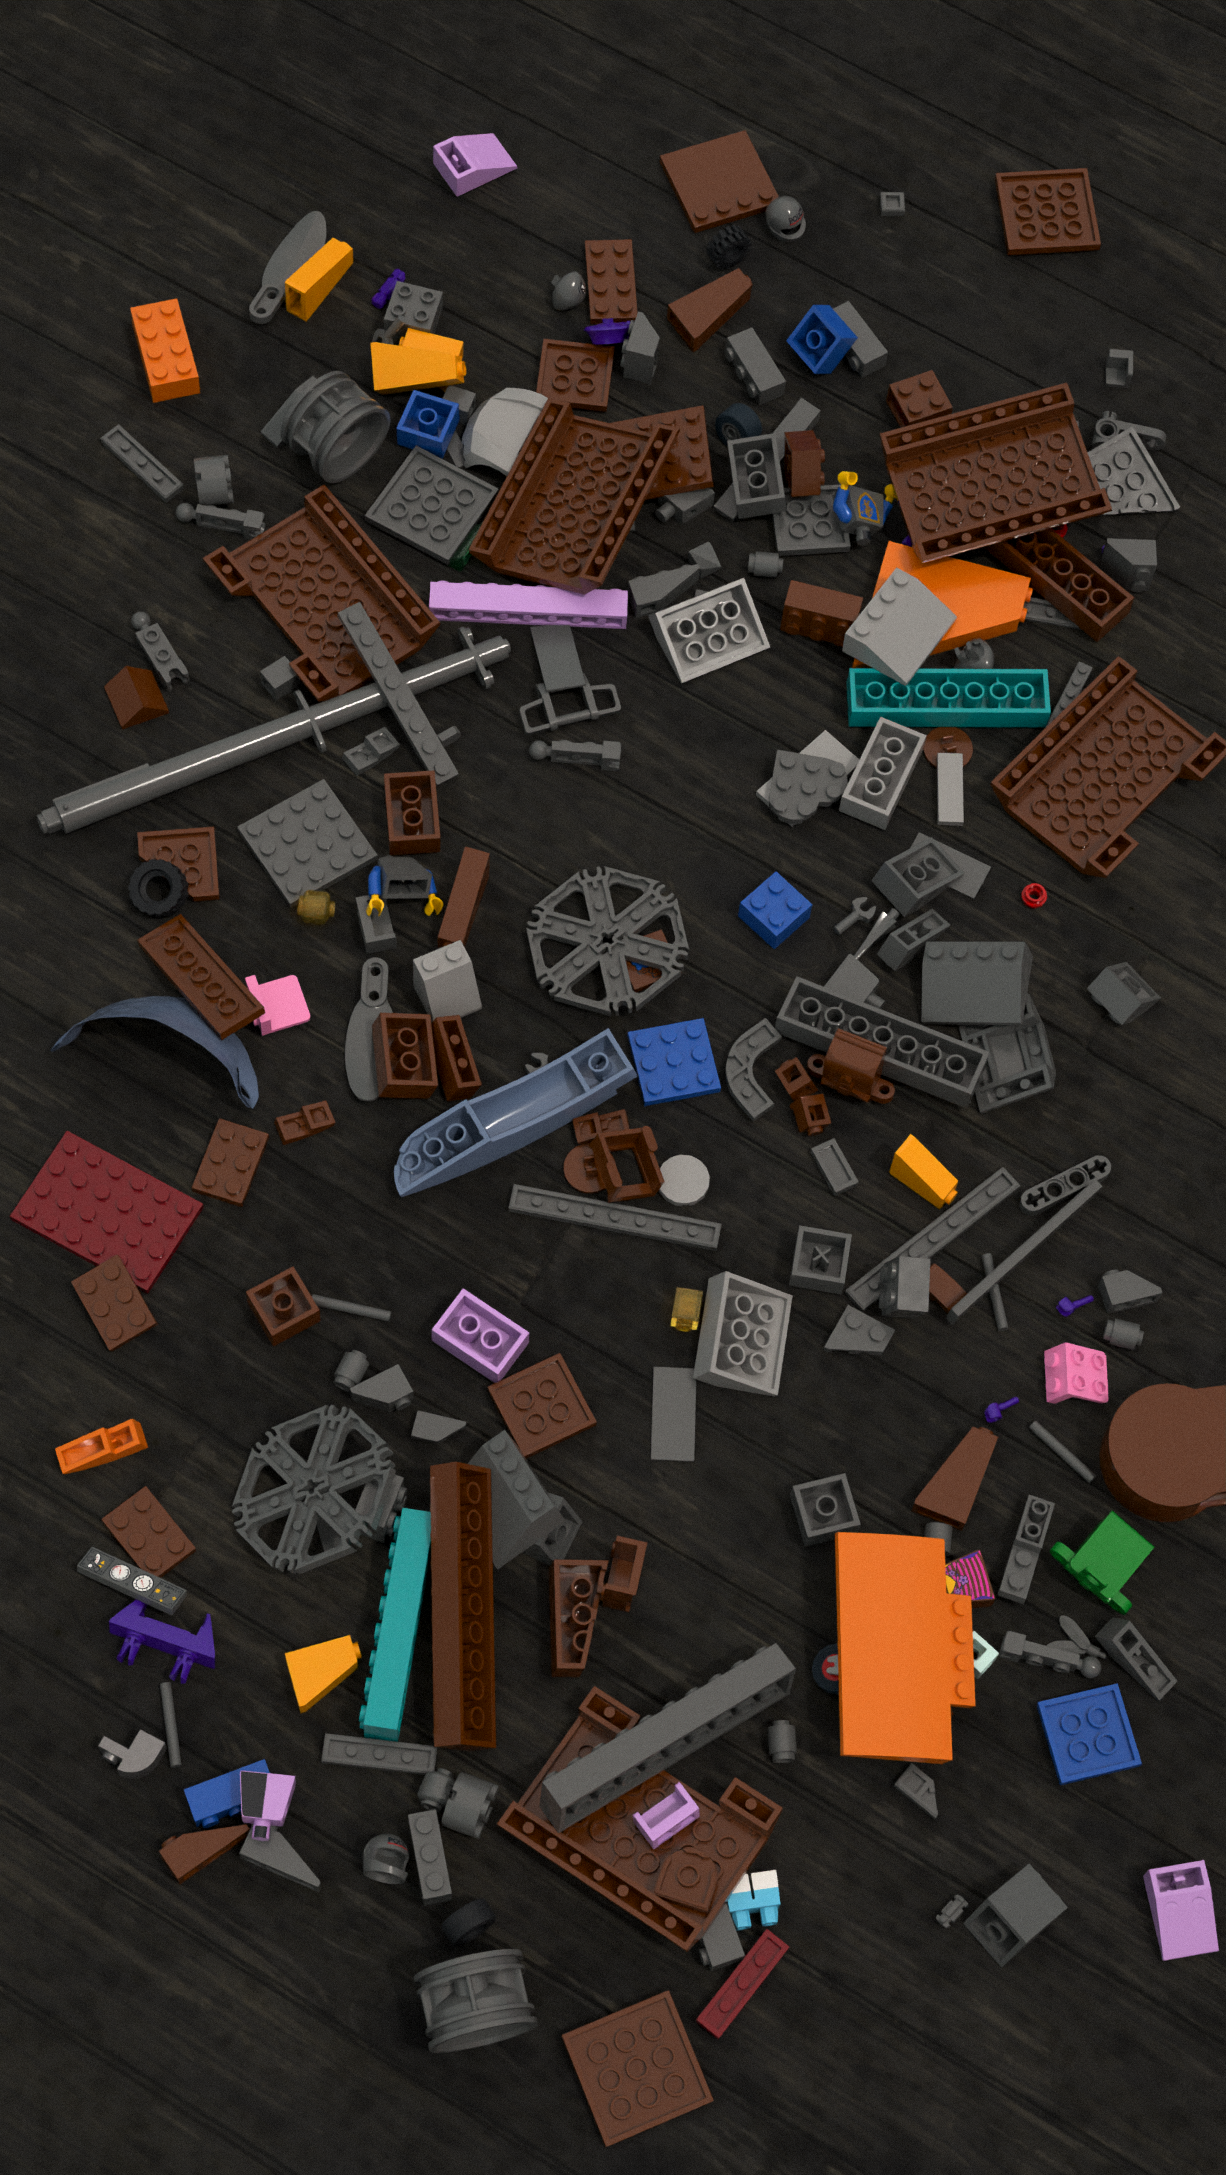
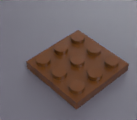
[536,339,614,412]
[487,1353,597,1459]

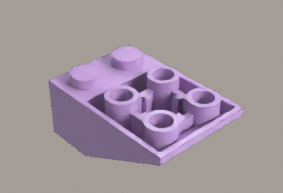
[433,133,517,197]
[1143,1860,1219,1961]

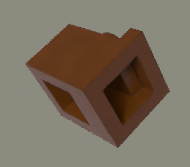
[775,1057,818,1101]
[790,1094,831,1136]

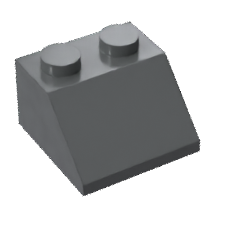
[1099,538,1157,592]
[1087,962,1161,1025]

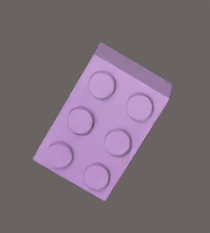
[432,1289,529,1383]

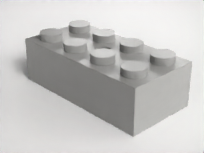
[839,717,927,830]

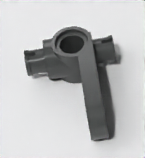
[1091,411,1166,450]

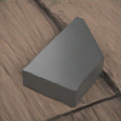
[411,1410,466,1445]
[894,1763,938,1820]

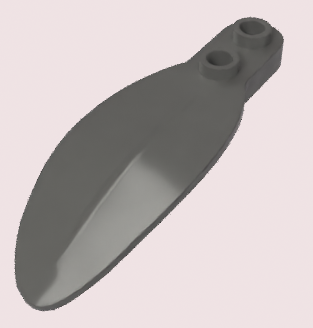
[249,211,326,324]
[345,957,393,1101]

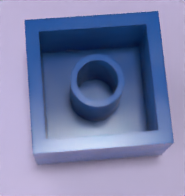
[786,305,858,374]
[396,390,460,459]
[738,872,812,949]

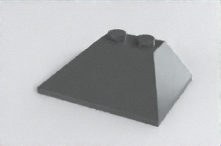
[959,993,1056,1114]

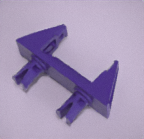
[109,1599,215,1684]

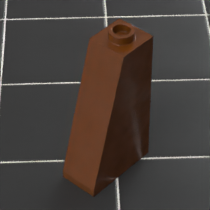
[667,268,752,352]
[438,846,490,949]
[911,1427,998,1531]

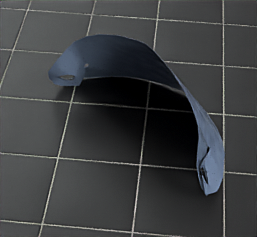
[51,996,259,1109]

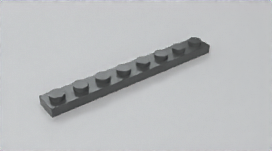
[337,602,459,787]

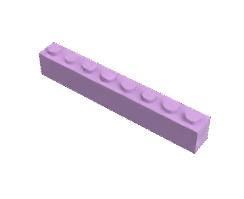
[429,581,628,629]

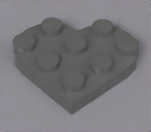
[769,750,848,824]

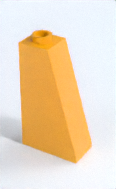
[285,238,353,322]
[371,342,466,395]

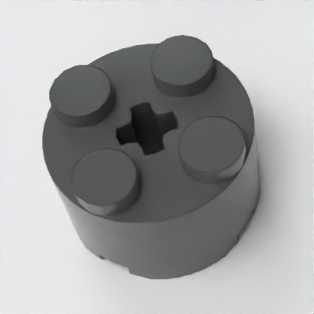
[193,455,234,506]
[441,1772,499,1840]

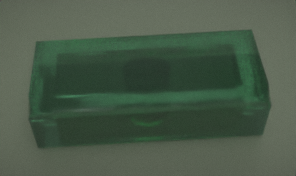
[448,522,483,572]

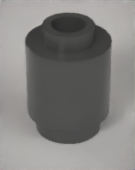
[748,551,783,578]
[1103,1318,1144,1350]
[333,1350,369,1392]
[767,1720,797,1763]

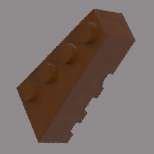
[549,1559,609,1677]

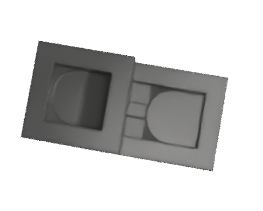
[342,727,400,776]

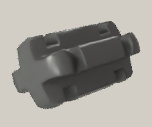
[936,1895,968,1929]

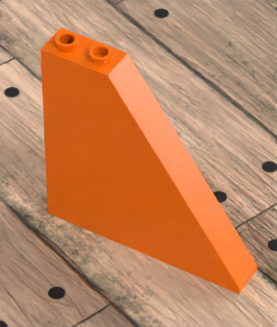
[852,541,1033,668]

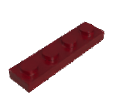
[696,1929,789,2040]

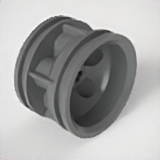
[281,371,390,483]
[414,1949,538,2053]

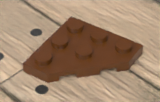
[137,827,219,901]

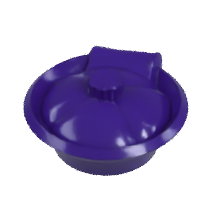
[584,318,630,344]

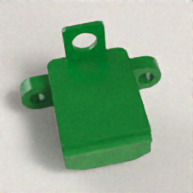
[1050,1511,1154,1615]

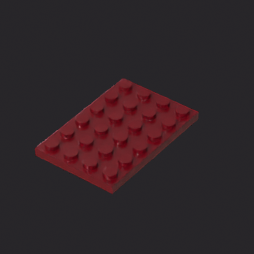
[10,1131,204,1294]

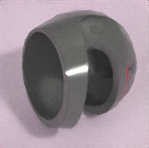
[766,196,806,242]
[362,1834,409,1884]

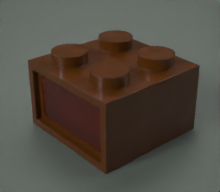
[886,370,953,428]

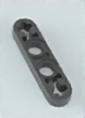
[1019,1155,1111,1216]

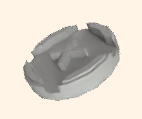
[659,1155,710,1206]

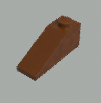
[159,1824,250,1884]

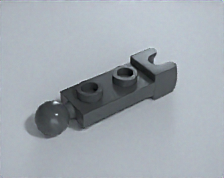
[176,503,266,540]
[131,611,190,692]
[529,740,621,771]
[999,1631,1101,1678]

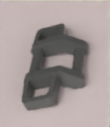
[519,673,621,736]

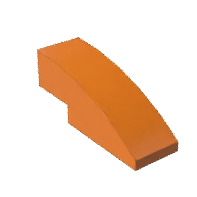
[55,1419,148,1474]

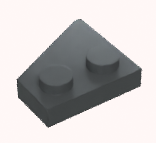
[823,1305,895,1355]

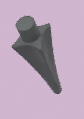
[854,908,900,960]

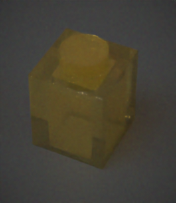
[670,1287,703,1332]

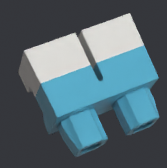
[726,1870,781,1931]

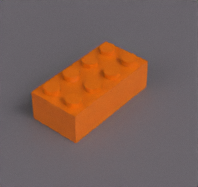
[130,298,200,403]

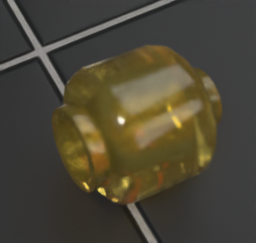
[297,890,335,924]

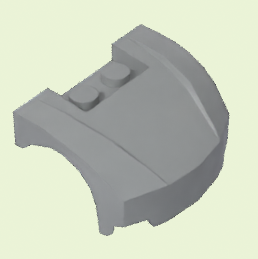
[461,388,548,477]

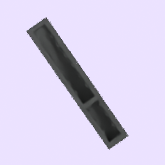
[713,398,821,522]

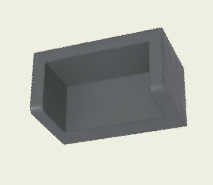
[356,895,397,954]

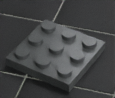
[772,484,851,556]

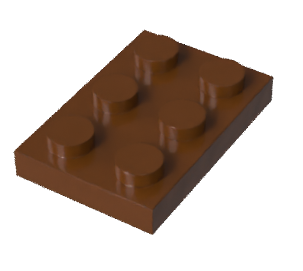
[192,1118,269,1207]
[71,1254,158,1352]
[101,1486,196,1578]

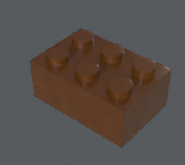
[780,580,863,647]
[384,770,440,855]
[372,1012,438,1099]

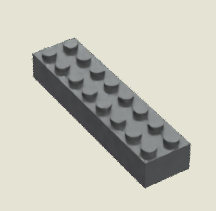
[775,976,990,1108]

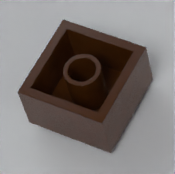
[784,430,825,497]
[246,1266,321,1347]

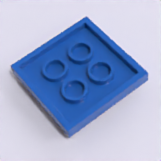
[628,1018,721,1106]
[1036,1683,1142,1785]

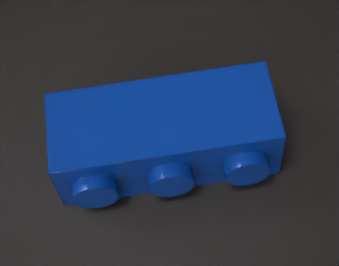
[184,1759,270,1828]

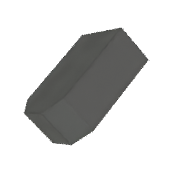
[437,726,461,747]

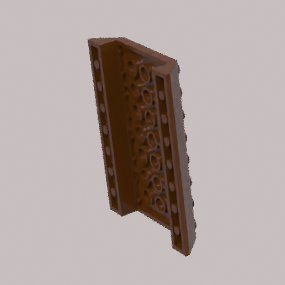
[880,383,1112,563]
[469,398,680,595]

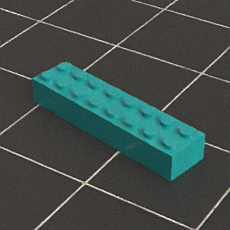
[846,668,1051,727]
[359,1508,431,1742]

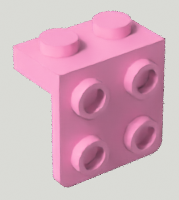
[245,975,310,1036]
[1044,1342,1109,1404]

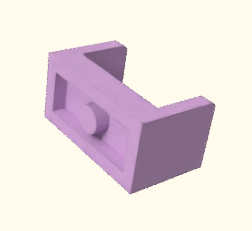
[633,1782,700,1850]

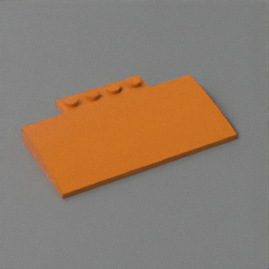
[835,1532,975,1764]

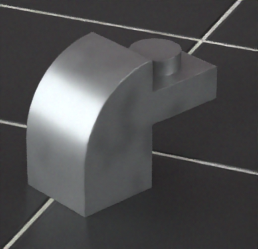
[98,1729,167,1779]

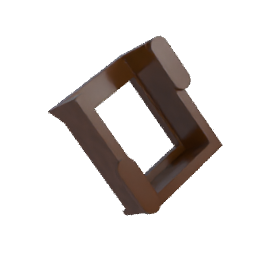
[589,1126,665,1203]
[600,1536,648,1612]

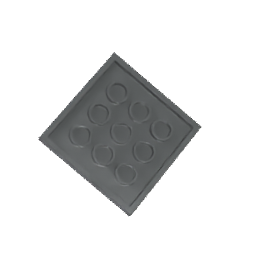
[365,446,499,565]
[237,779,378,908]

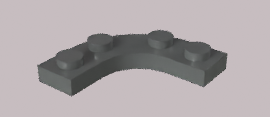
[725,1018,782,1122]

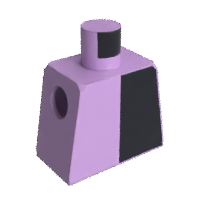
[240,1771,296,1841]

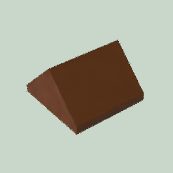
[104,666,169,730]

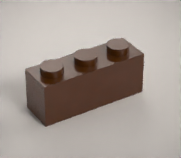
[431,1015,482,1101]

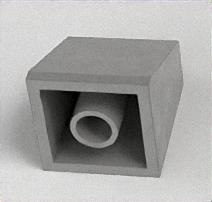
[413,940,482,1022]

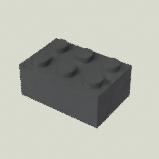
[727,433,787,519]

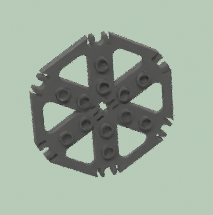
[526,866,689,1016]
[232,1405,396,1574]

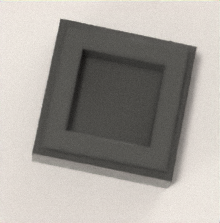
[880,192,905,216]

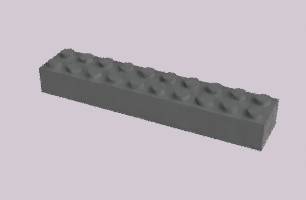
[539,1643,796,1833]

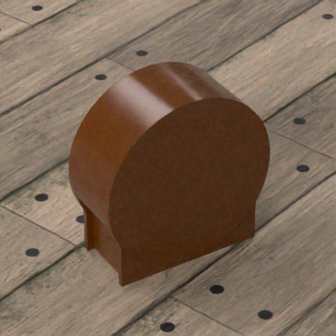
[1100,1383,1226,1522]

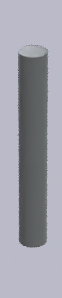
[981,1253,1009,1331]
[312,1294,392,1322]
[1029,1421,1096,1483]
[160,1682,182,1768]

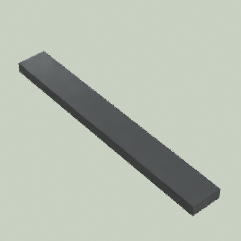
[845,1167,1020,1312]
[946,1180,1102,1325]
[509,1184,721,1251]

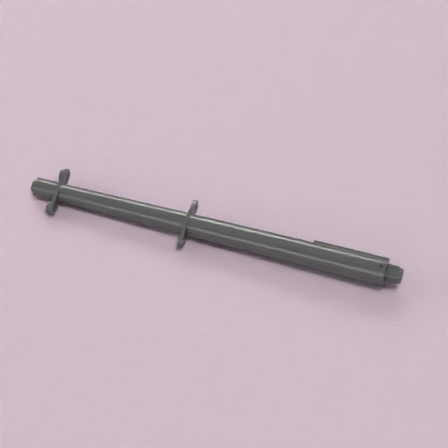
[36,627,511,834]

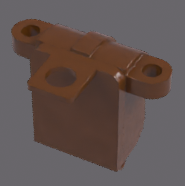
[807,1028,895,1104]

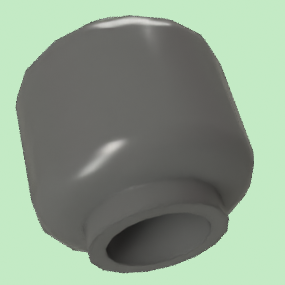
[417,1768,455,1813]

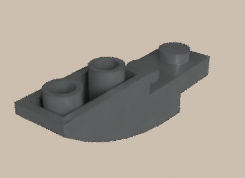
[998,1495,1055,1604]

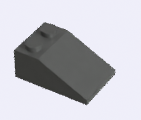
[871,837,965,917]

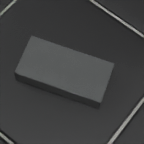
[810,1138,859,1196]

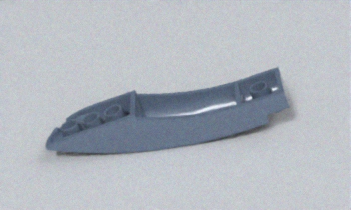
[394,1028,637,1197]

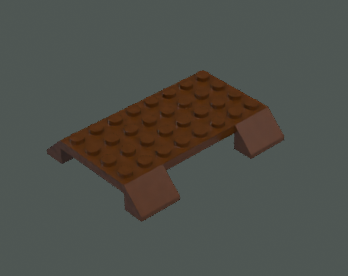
[203,484,440,701]
[990,656,1226,878]
[497,1686,783,1952]

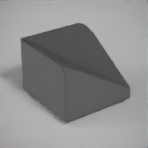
[688,542,721,579]

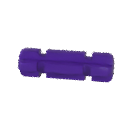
[371,269,405,309]

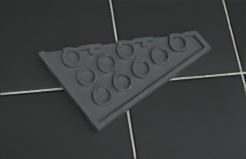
[1088,426,1180,516]

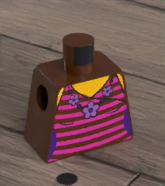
[945,1550,995,1608]

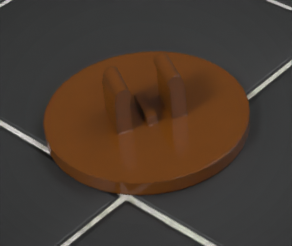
[923,727,973,769]
[563,1143,616,1194]

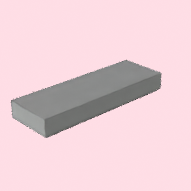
[937,753,964,826]

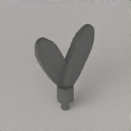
[1047,1615,1106,1659]

